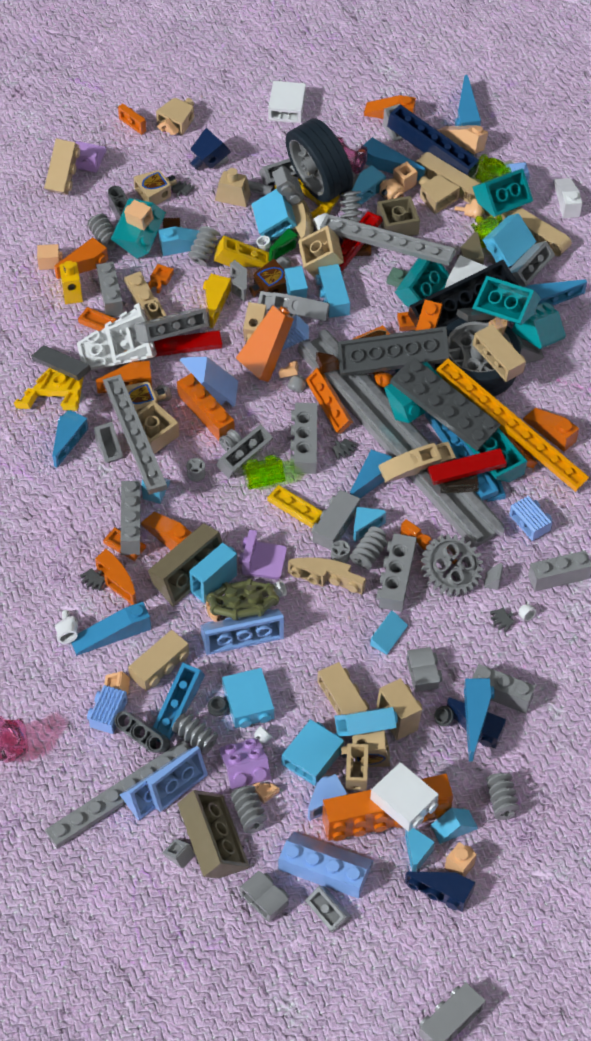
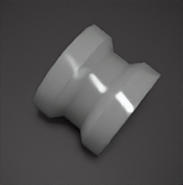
[219,429,242,452]
[186,458,206,482]
[331,540,350,563]

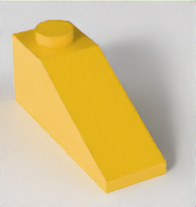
[214,236,270,268]
[203,273,231,328]

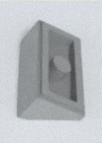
[305,885,352,933]

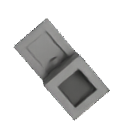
[230,260,247,302]

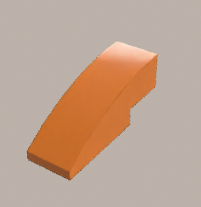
[95,549,137,605]

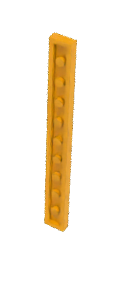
[436,358,589,492]

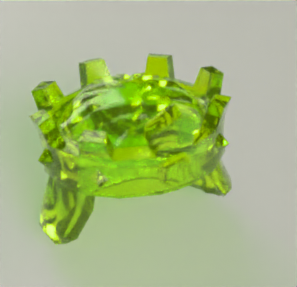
[475,154,510,183]
[471,214,503,248]

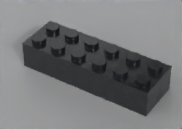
[408,260,519,328]

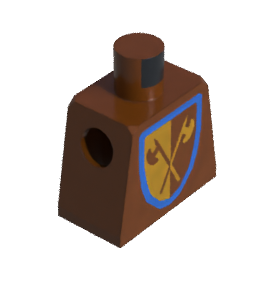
[249,259,287,297]

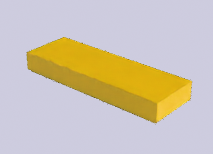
[267,485,323,528]

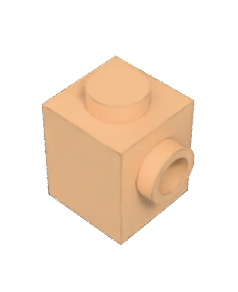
[393,161,418,192]
[124,200,154,230]
[37,244,63,270]
[445,842,477,877]

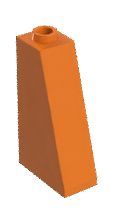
[236,305,294,382]

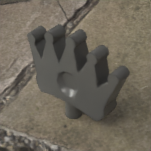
[172,181,194,196]
[332,438,356,460]
[80,568,105,591]
[490,608,514,632]

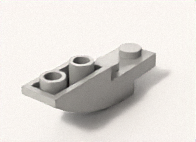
[258,291,330,321]

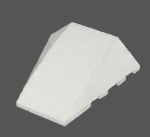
[77,303,157,371]

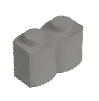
[272,166,304,205]
[406,647,442,692]
[240,871,289,922]

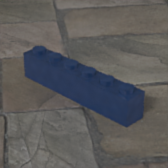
[387,104,479,177]

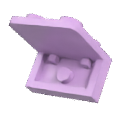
[75,141,106,173]
[239,530,287,580]
[219,739,271,789]

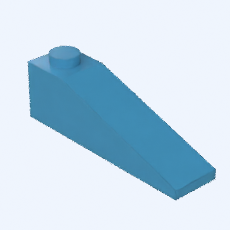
[455,75,481,126]
[359,137,425,181]
[525,279,587,306]
[71,602,151,656]
[153,662,205,742]
[464,678,494,762]

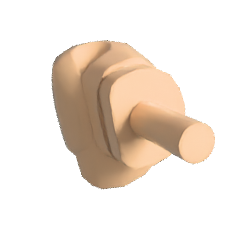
[455,199,484,219]

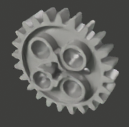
[421,534,483,597]

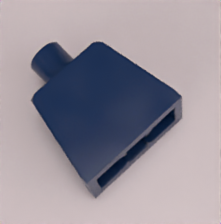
[190,128,231,170]

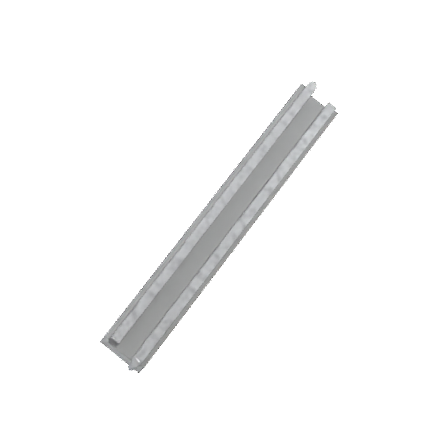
[298,329,505,548]

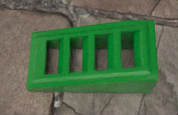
[268,229,298,261]

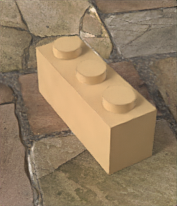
[44,138,80,195]
[472,324,526,382]
[128,630,189,691]
[317,662,369,715]

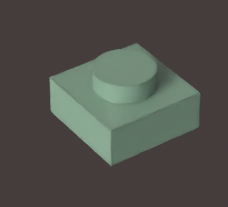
[386,267,408,287]

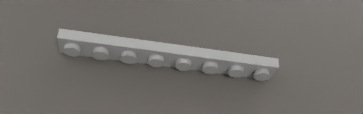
[320,214,456,266]
[103,374,167,495]
[45,740,190,849]

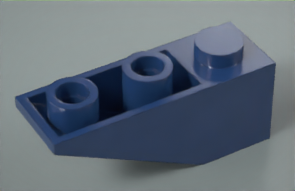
[405,871,475,912]

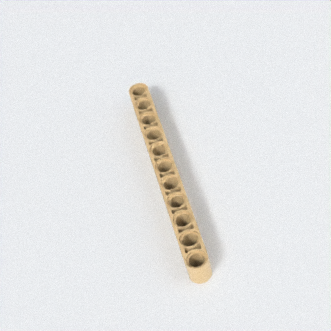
[415,152,572,256]

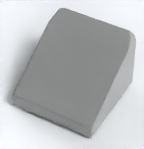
[484,563,503,590]
[162,838,195,868]

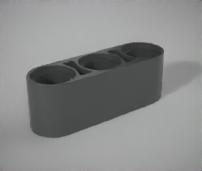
[108,186,128,221]
[115,711,170,754]

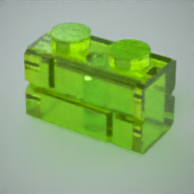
[242,455,286,490]

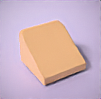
[104,671,130,695]

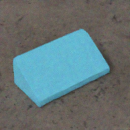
[370,610,408,655]

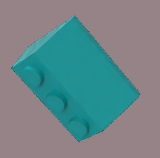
[472,168,533,217]
[111,198,166,259]
[395,258,450,307]
[472,276,541,325]
[512,303,566,349]
[384,362,442,423]
[464,429,527,482]

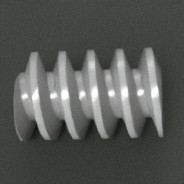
[340,191,362,222]
[87,213,117,251]
[188,226,221,266]
[349,526,388,569]
[172,713,218,755]
[486,773,519,820]
[230,785,267,833]

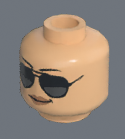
[379,178,404,200]

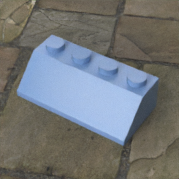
[200,609,284,655]
[278,832,373,899]

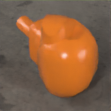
[372,371,393,388]

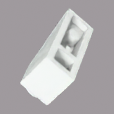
[553,178,582,219]

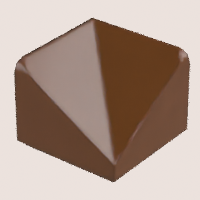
[316,352,339,374]

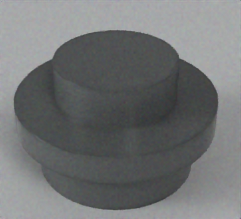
[207,696,228,716]
[434,706,454,726]

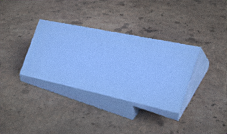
[180,357,238,407]
[119,746,208,820]

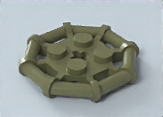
[206,578,279,620]

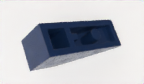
[447,697,506,749]

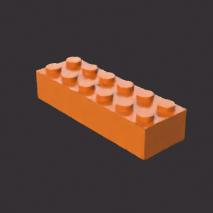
[322,774,453,841]

